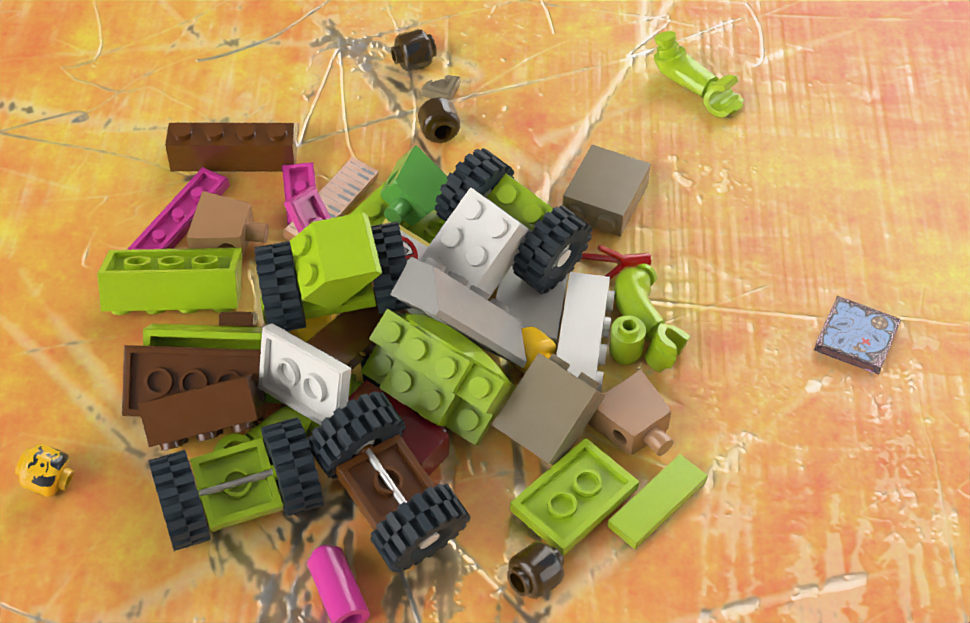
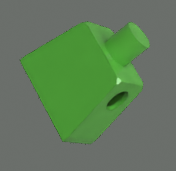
[380,145,448,226]

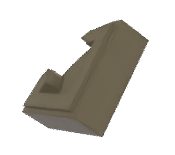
[421,75,460,101]

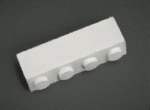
[556,272,615,393]

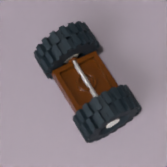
[308,391,470,572]

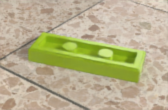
[607,454,708,549]

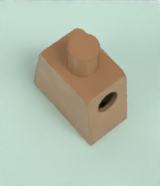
[186,191,269,257]
[588,370,674,456]

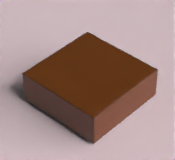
[219,312,258,326]

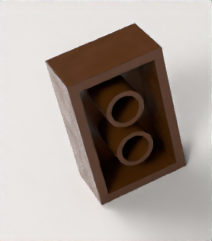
[138,373,265,451]

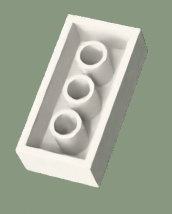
[406,187,532,316]

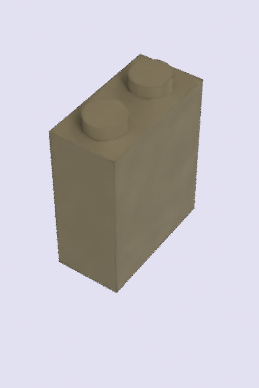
[562,145,651,237]
[492,353,605,465]

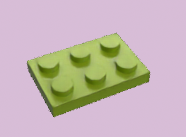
[510,438,639,556]

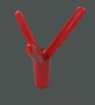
[581,245,651,280]

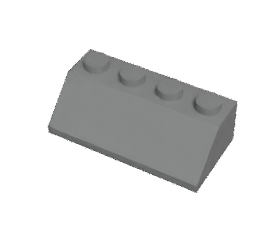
[390,257,527,368]

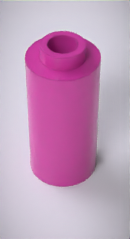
[307,545,370,623]

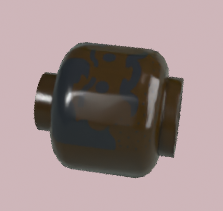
[390,29,437,72]
[418,97,460,143]
[507,542,564,599]

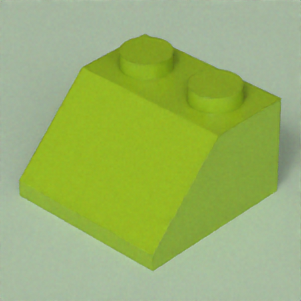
[290,212,382,310]

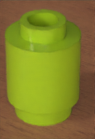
[609,316,646,365]

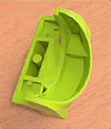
[361,309,516,446]

